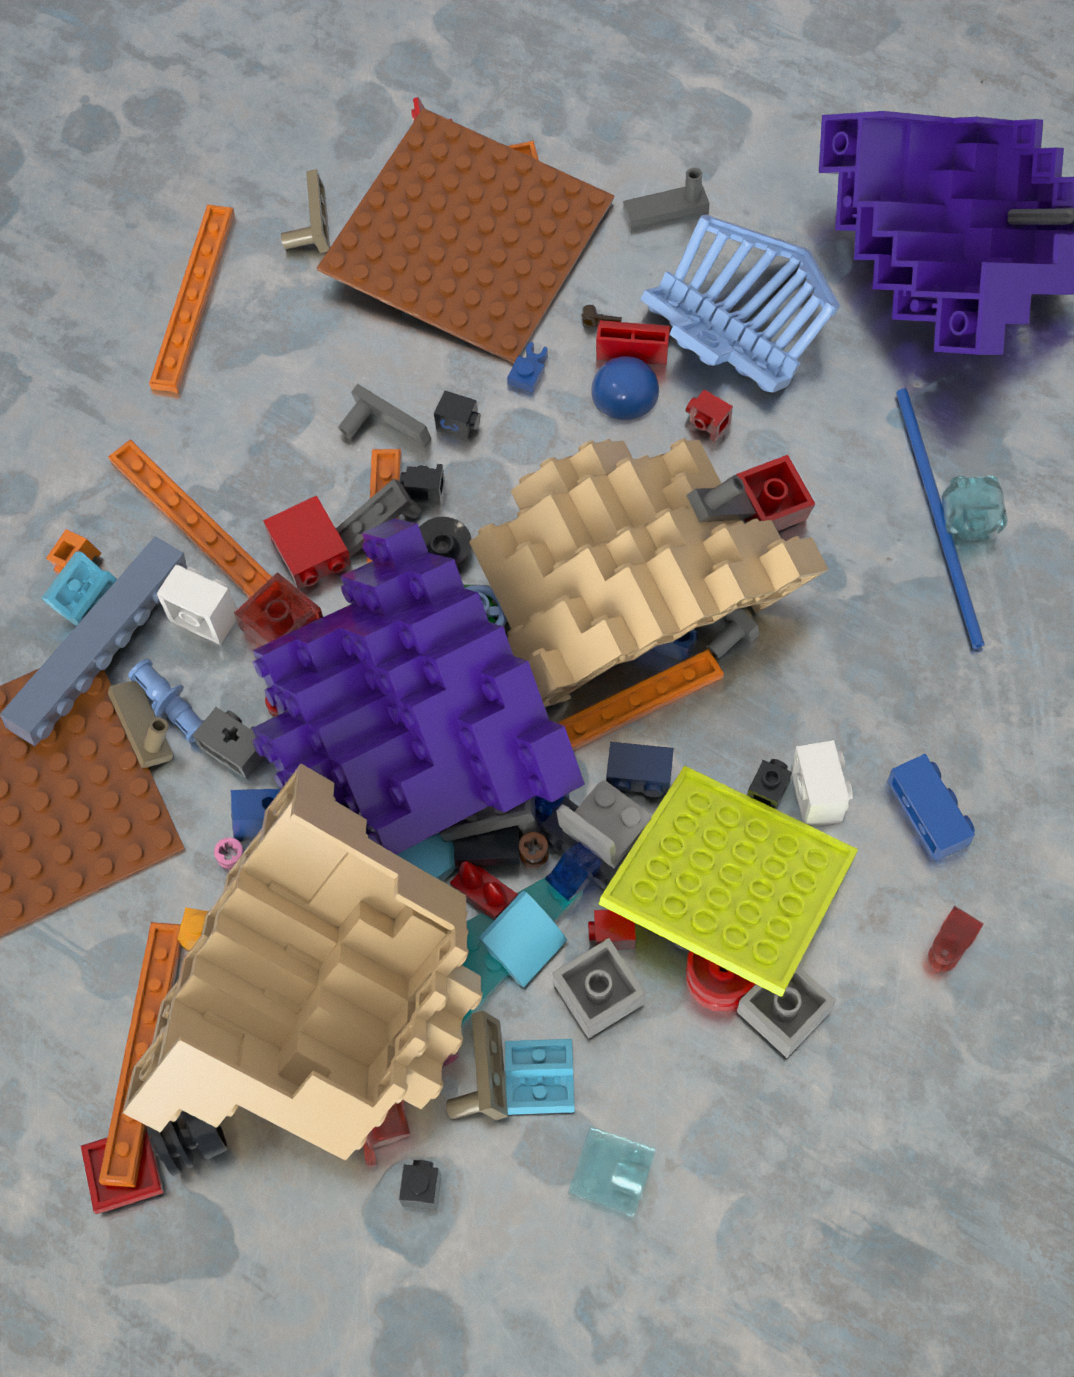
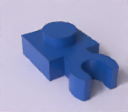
[507,342,548,393]

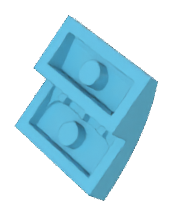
[41,552,117,626]
[478,891,568,987]
[505,1039,575,1115]

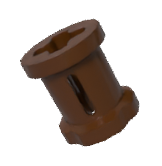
[519,832,549,870]

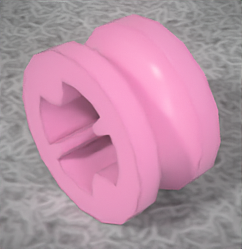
[214,837,244,870]

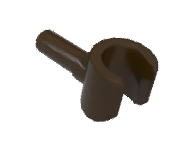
[581,305,622,327]

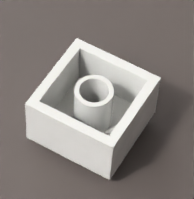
[157,564,239,645]
[790,740,853,828]

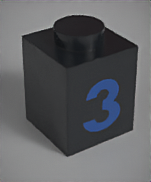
[434,390,481,439]

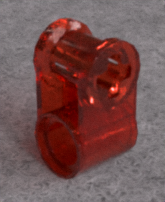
[928,906,984,972]

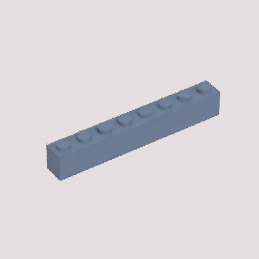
[0,536,187,747]

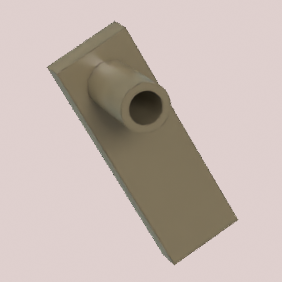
[281,169,330,253]
[108,681,173,768]
[446,1011,508,1120]

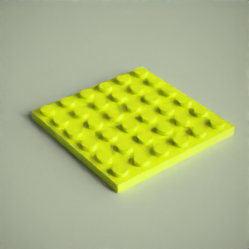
[599,765,858,997]

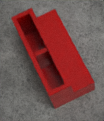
[596,320,670,365]

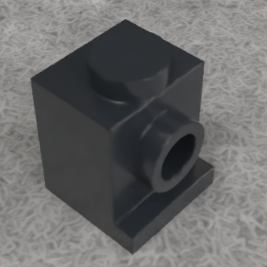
[400,464,445,505]
[747,759,792,810]

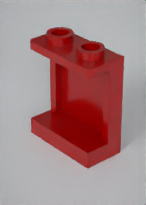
[263,495,351,589]

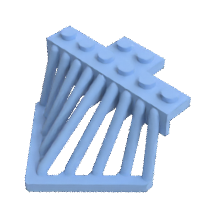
[640,215,840,393]

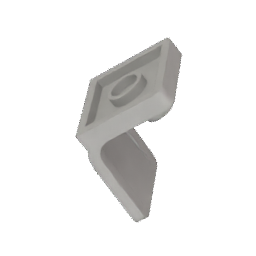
[557,781,651,868]

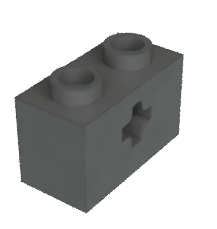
[193,707,265,779]

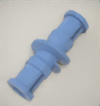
[128,659,205,743]

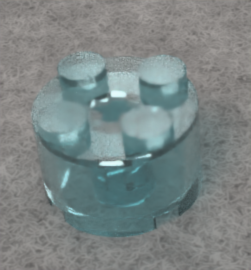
[942,476,1008,542]

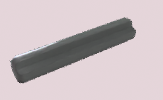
[1007,208,1074,225]

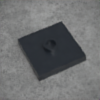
[454,825,520,867]

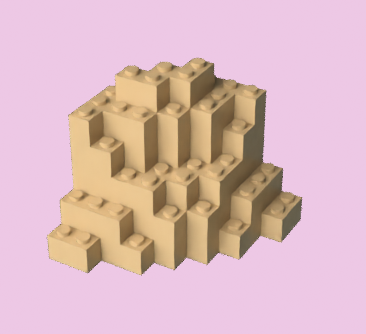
[469,438,829,707]
[123,764,483,1161]

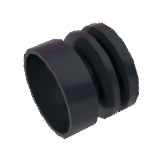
[147,1110,228,1176]

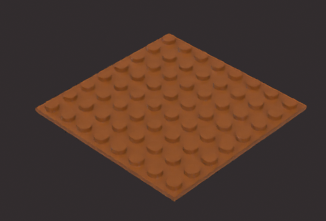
[317,108,615,364]
[0,669,185,937]

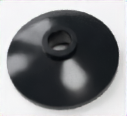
[419,517,472,566]

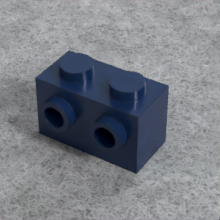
[606,741,674,797]

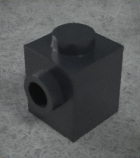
[399,1160,442,1210]

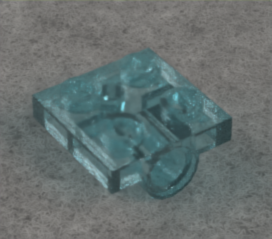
[568,1126,656,1218]

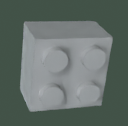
[552,938,646,1039]
[737,966,836,1058]

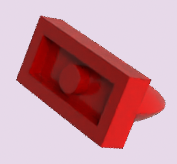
[449,862,518,921]

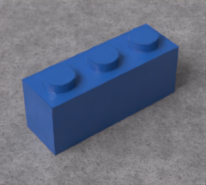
[887,754,975,862]

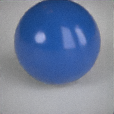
[591,356,659,420]

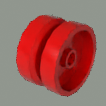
[686,951,755,1012]

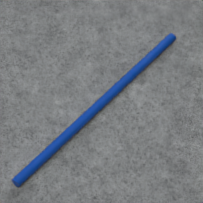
[896,388,985,649]

